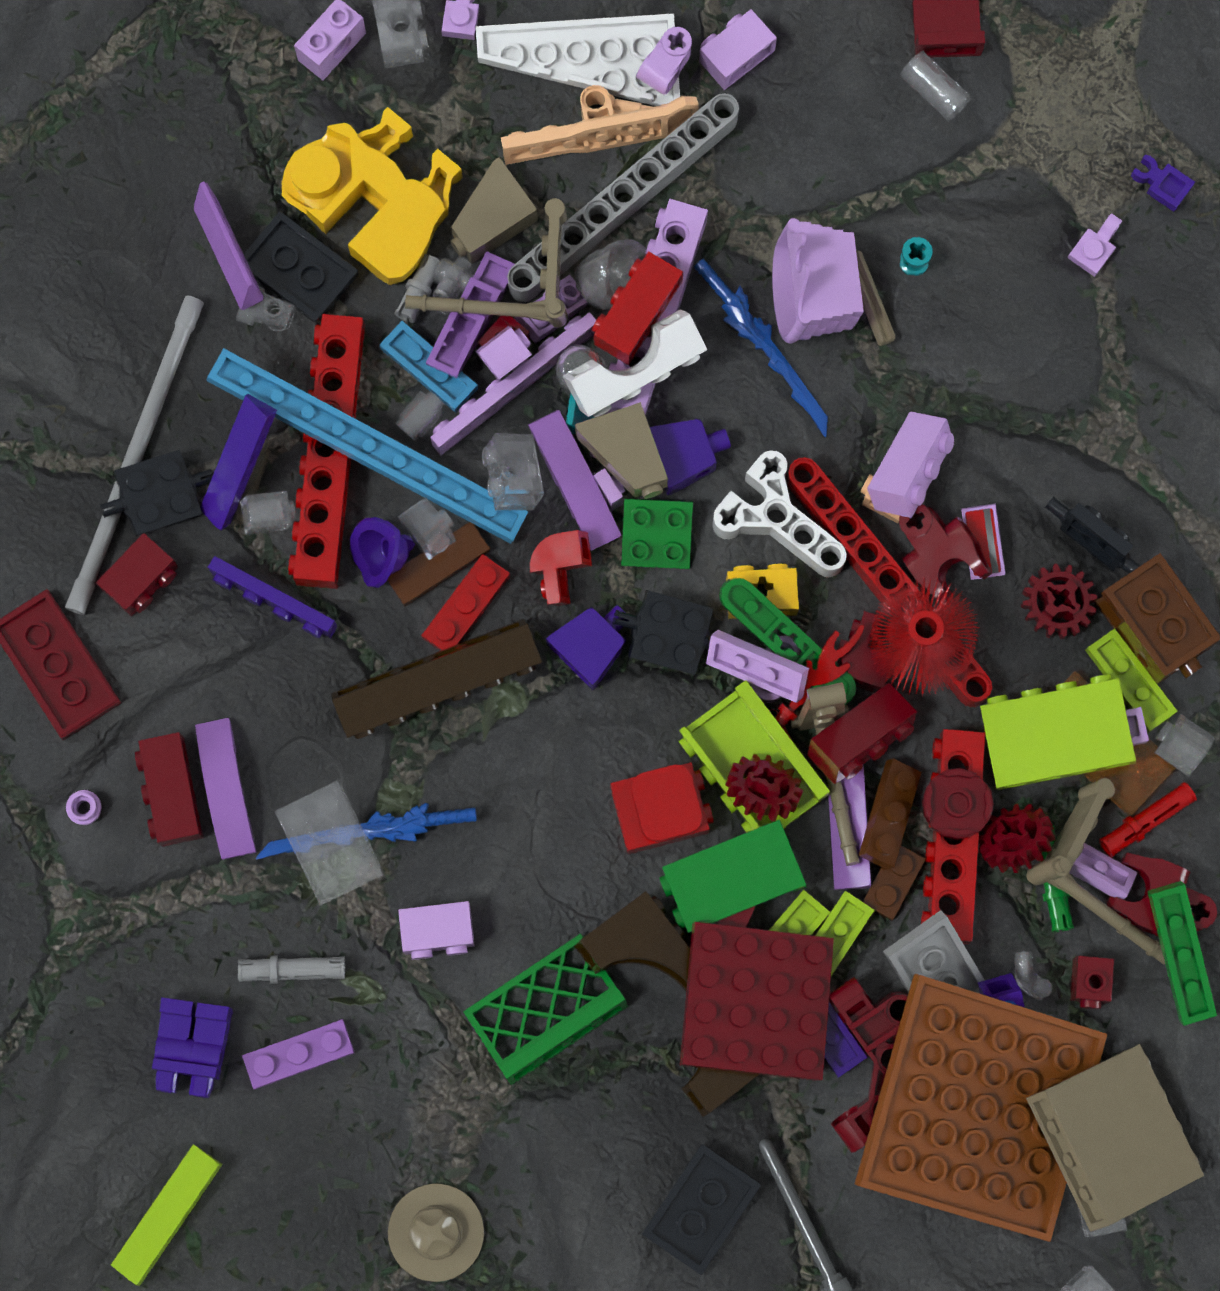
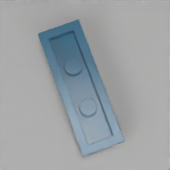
[379,321,478,413]

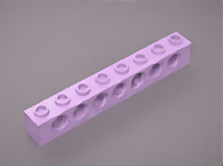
[590,198,708,458]

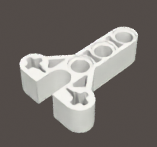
[712,450,847,577]

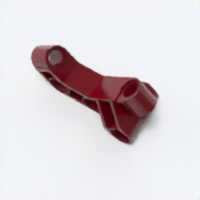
[829,977,908,1153]

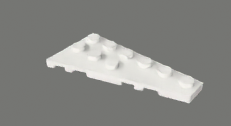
[476,14,680,106]

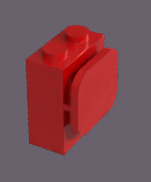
[610,762,714,855]

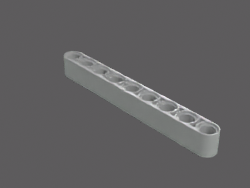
[507,93,739,302]

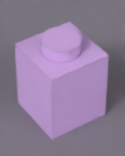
[476,326,532,380]

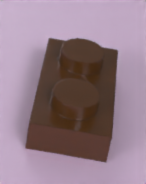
[863,846,925,921]

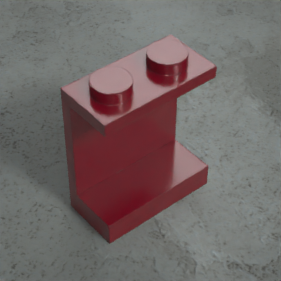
[912,0,985,58]

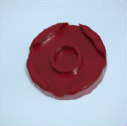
[922,768,994,839]

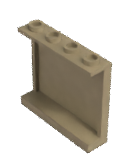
[1026,1044,1204,1232]

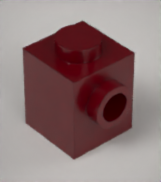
[1070,956,1114,1009]

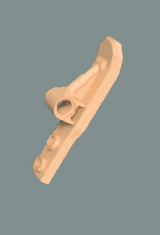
[501,85,699,165]

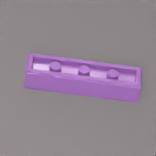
[194,181,263,310]
[827,767,871,890]

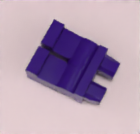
[152,997,233,1098]

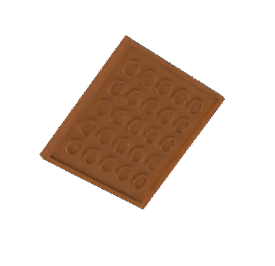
[854,974,1107,1242]

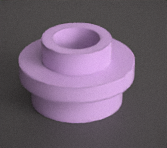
[66,790,102,825]

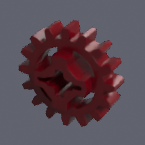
[1021,563,1097,640]
[725,754,803,822]
[978,804,1056,873]

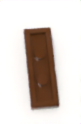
[387,522,490,607]

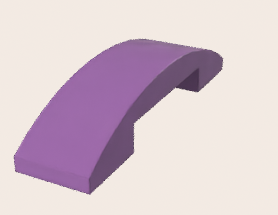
[195,718,257,860]

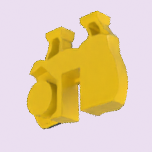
[282,107,463,285]

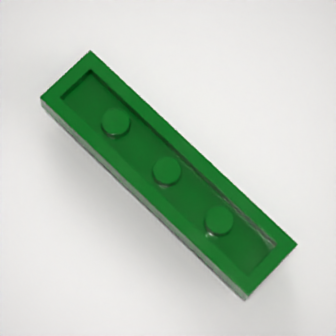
[1147,881,1217,1026]

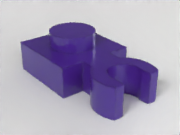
[1131,155,1195,212]

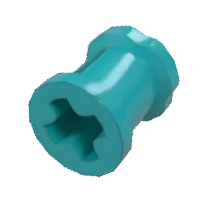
[899,237,933,276]

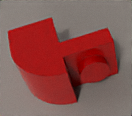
[530,530,592,606]

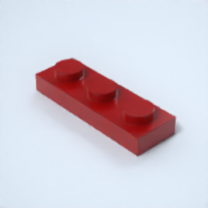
[421,554,511,651]

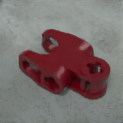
[899,505,992,606]
[1105,853,1217,936]

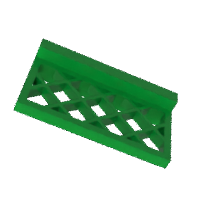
[463,934,628,1085]

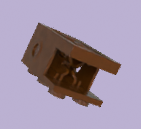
[1095,553,1220,684]

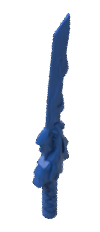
[694,258,828,438]
[256,803,477,860]

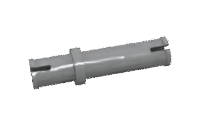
[238,955,345,984]

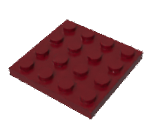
[680,922,834,1081]

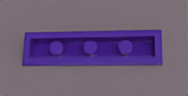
[200,394,277,531]

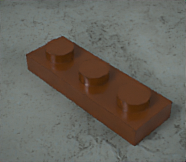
[858,758,921,869]

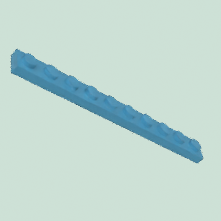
[206,348,528,544]

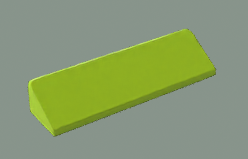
[111,1144,223,1286]

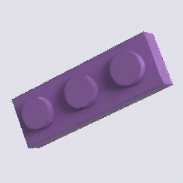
[242,1019,355,1090]

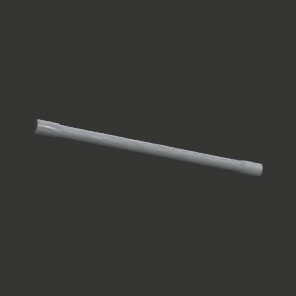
[65,296,204,615]

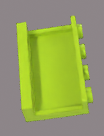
[980,674,1136,790]
[678,680,830,833]

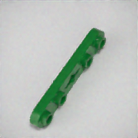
[719,577,856,704]

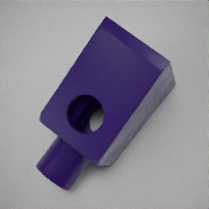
[650,419,731,496]
[546,605,626,691]

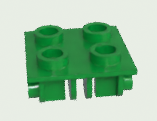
[621,498,693,569]

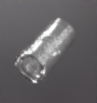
[900,51,971,121]

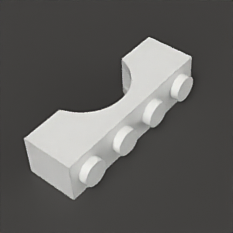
[563,309,707,417]

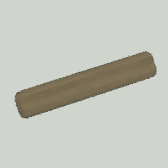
[856,250,895,346]

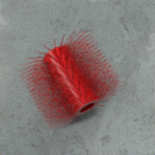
[869,578,980,696]

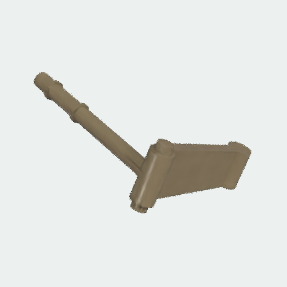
[405,198,568,328]
[790,682,860,866]
[1026,778,1165,965]

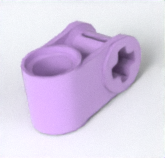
[636,27,692,96]

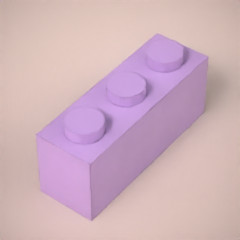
[867,412,954,518]

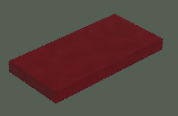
[0,589,122,741]

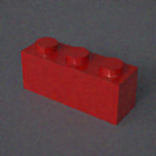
[592,251,683,365]

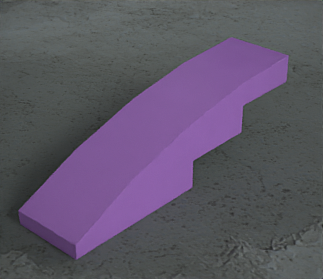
[426,251,515,378]
[528,410,622,551]

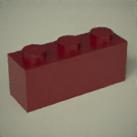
[807,683,917,785]
[135,732,204,847]

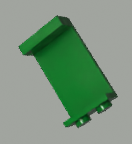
[659,819,807,934]

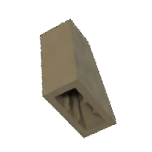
[450,157,538,264]
[575,402,668,499]

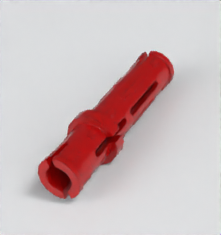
[1099,782,1197,858]

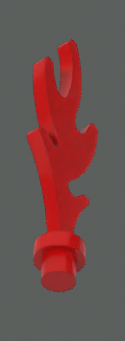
[774,624,864,727]

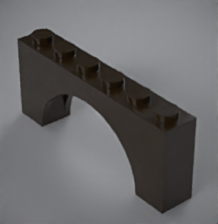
[574,891,759,1117]

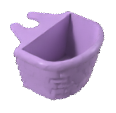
[772,218,864,344]

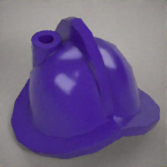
[350,517,415,588]

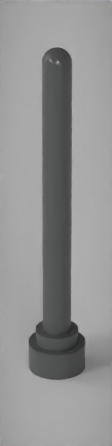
[759,1139,853,1291]

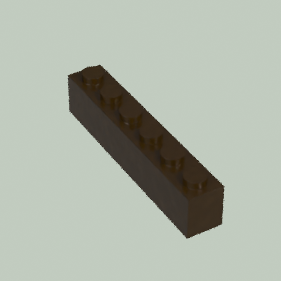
[331,619,542,739]

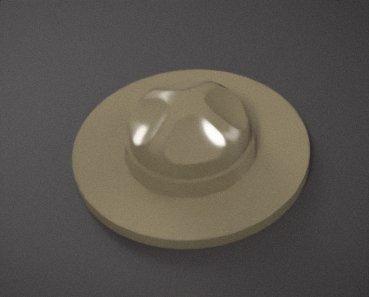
[388,1184,484,1282]

